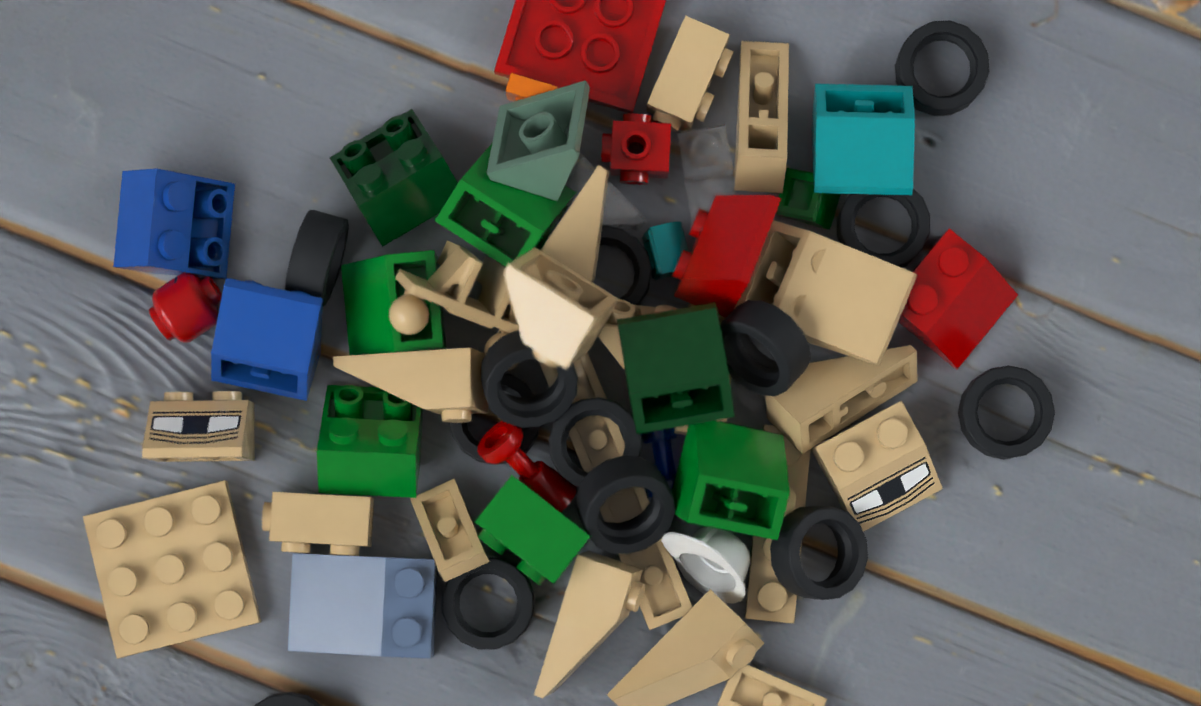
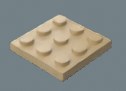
[83,480,261,659]

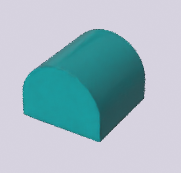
[642,221,689,281]

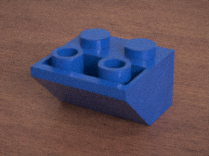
[113,168,235,279]
[211,278,323,401]

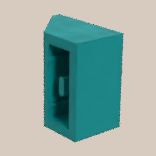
[811,84,915,195]

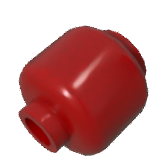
[148,273,222,343]

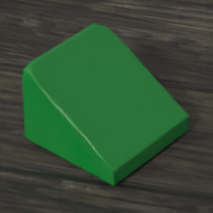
[776,168,841,229]

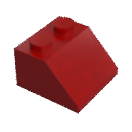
[672,195,781,318]
[898,228,1018,370]

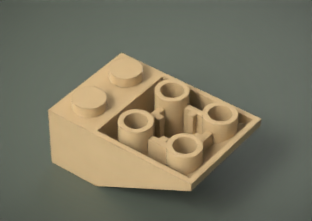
[734,220,917,366]

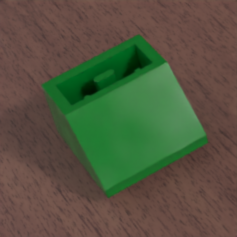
[435,144,577,267]
[341,250,447,356]
[317,385,423,498]
[672,420,790,540]
[475,475,591,586]

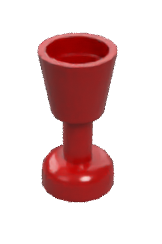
[477,421,577,513]

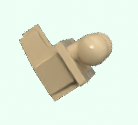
[389,241,520,371]

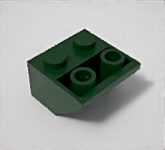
[329,109,458,247]
[617,303,735,434]

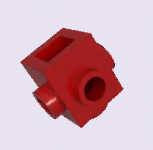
[601,113,671,185]

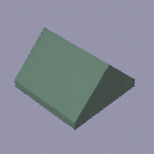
[487,80,590,201]

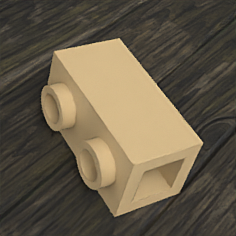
[646,15,734,132]
[262,492,374,556]

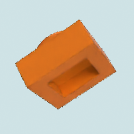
[505,73,558,101]

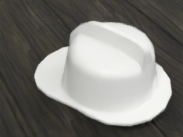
[661,526,751,604]

